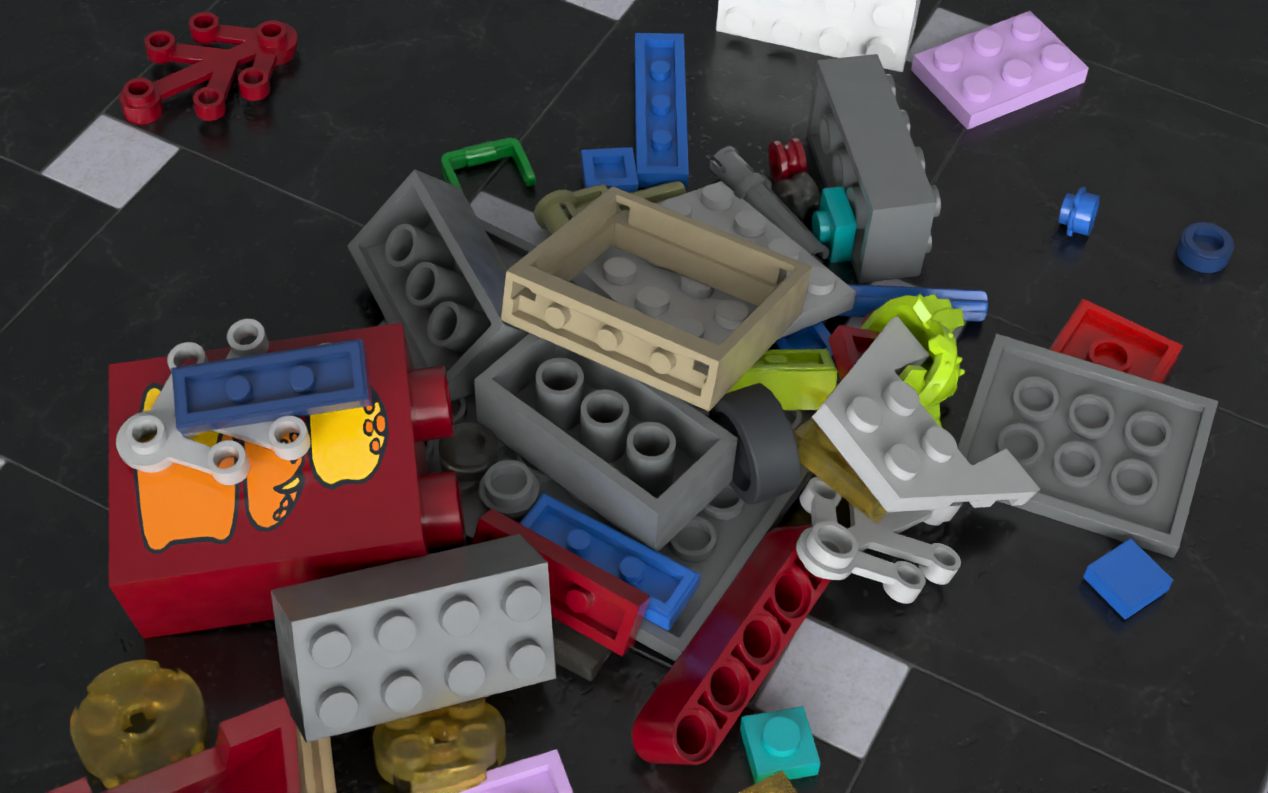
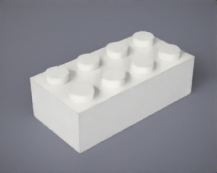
[716,0,920,72]

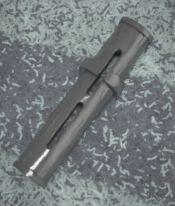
[709,146,829,264]

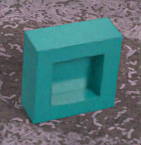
[812,186,857,263]
[740,706,821,786]

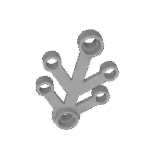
[116,319,330,485]
[796,463,963,604]

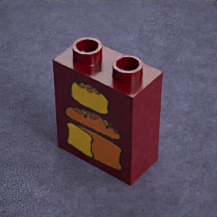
[109,323,466,639]

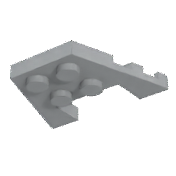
[812,316,1040,512]

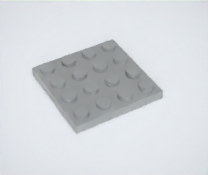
[572,181,856,368]

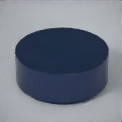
[1177,222,1234,273]

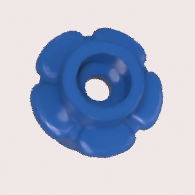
[1059,187,1100,237]

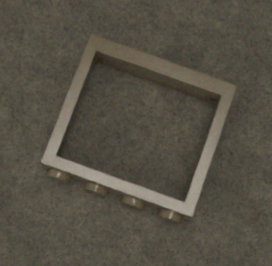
[501,186,812,411]

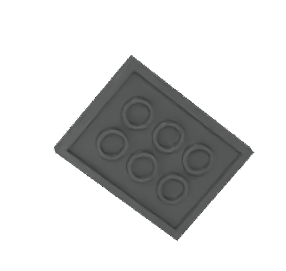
[957,333,1218,558]

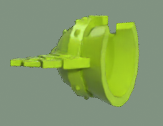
[860,293,965,428]

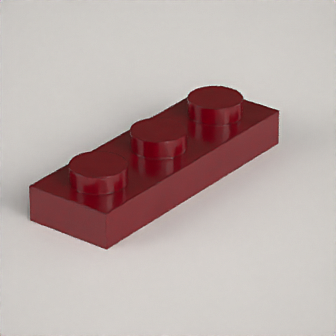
[472,509,651,656]

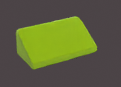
[727,349,837,410]

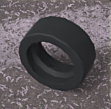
[709,383,800,504]

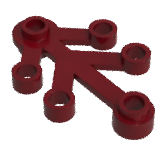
[119,12,298,125]

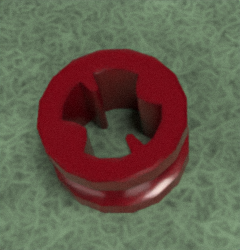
[768,137,807,187]

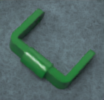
[441,138,536,192]

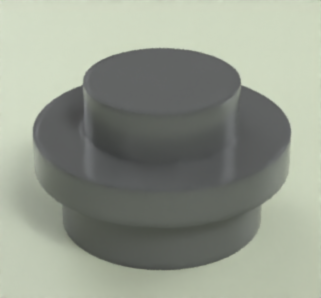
[479,460,539,518]

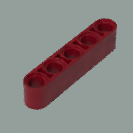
[632,523,831,765]

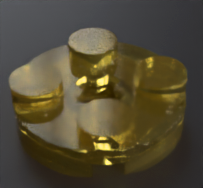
[70,659,207,789]
[373,697,506,793]

